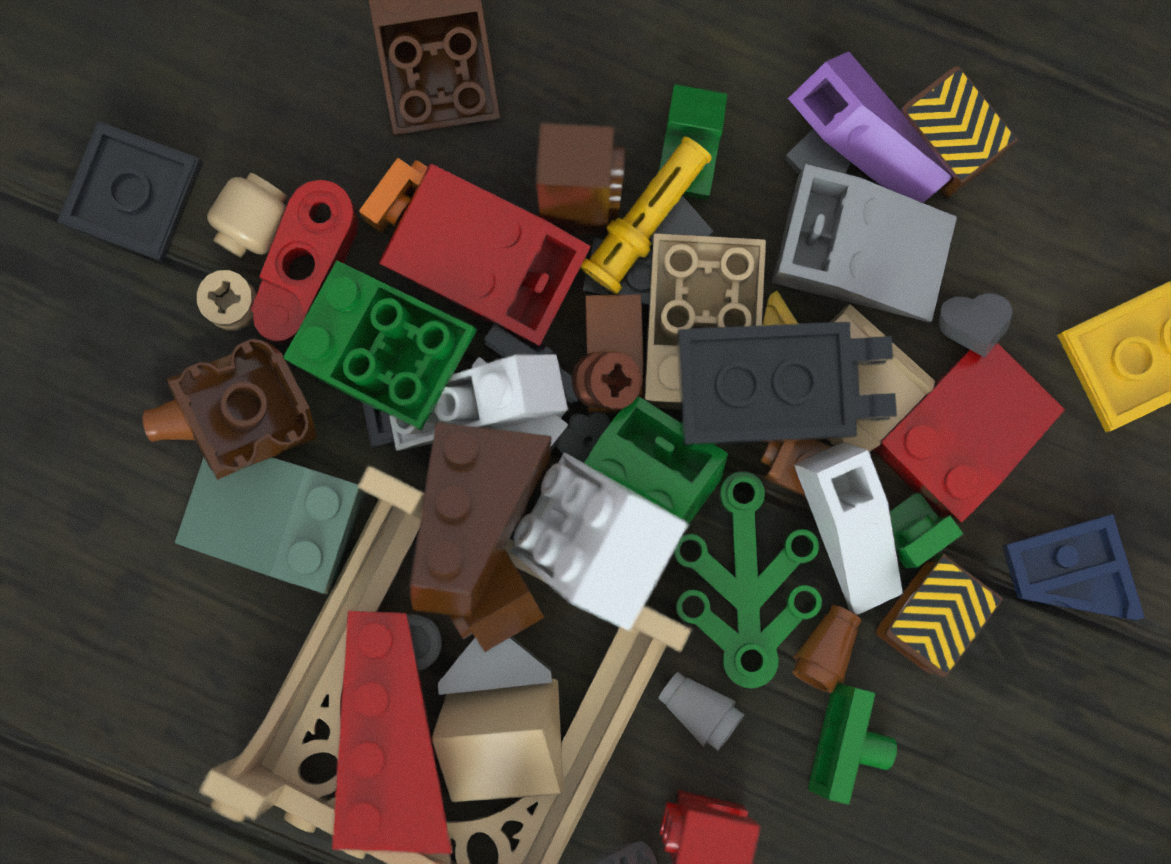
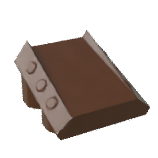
[166,339,317,480]

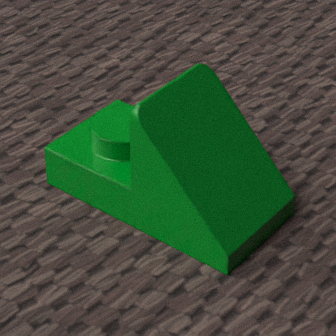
[659,84,727,200]

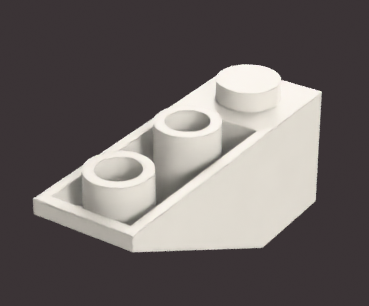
[389,355,568,451]
[794,442,903,615]

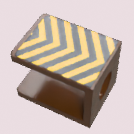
[902,66,1018,199]
[875,554,1003,677]

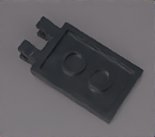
[677,322,897,446]

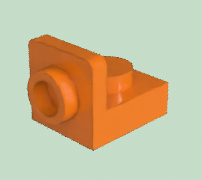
[359,158,428,234]

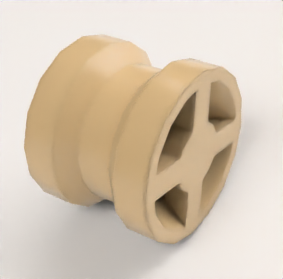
[197,270,257,331]

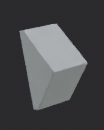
[438,637,553,695]

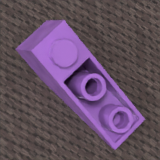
[788,51,953,203]

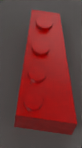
[332,611,453,854]

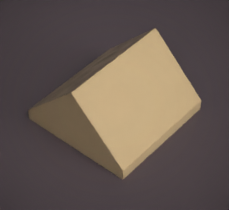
[432,679,564,802]

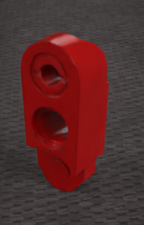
[250,180,359,344]

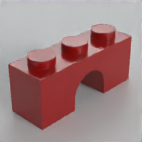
[659,790,760,864]

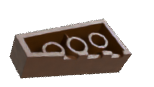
[537,123,625,235]

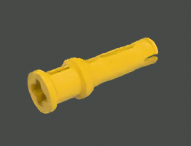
[580,136,712,295]

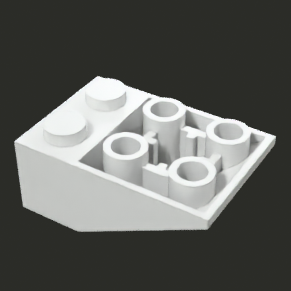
[510,452,687,631]

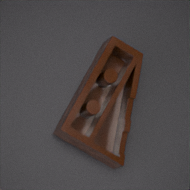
[410,422,552,617]

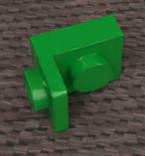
[889,493,963,568]

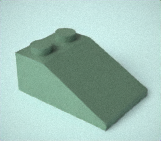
[175,457,366,594]

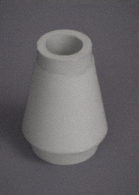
[658,672,745,751]

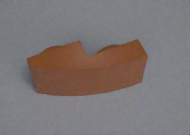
[585,294,643,414]

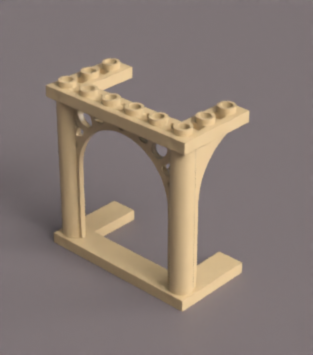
[200,466,691,864]

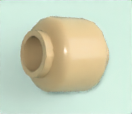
[207,173,287,258]

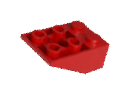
[378,164,591,346]

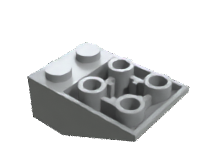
[772,164,957,323]

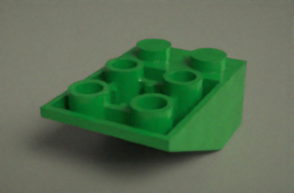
[283,260,477,431]
[584,396,728,529]

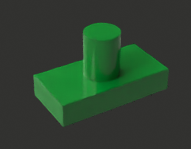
[807,683,897,805]

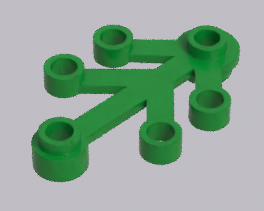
[673,471,822,688]

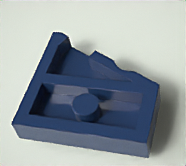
[1002,514,1145,620]

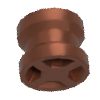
[572,352,642,409]

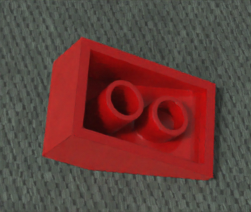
[873,343,1065,524]

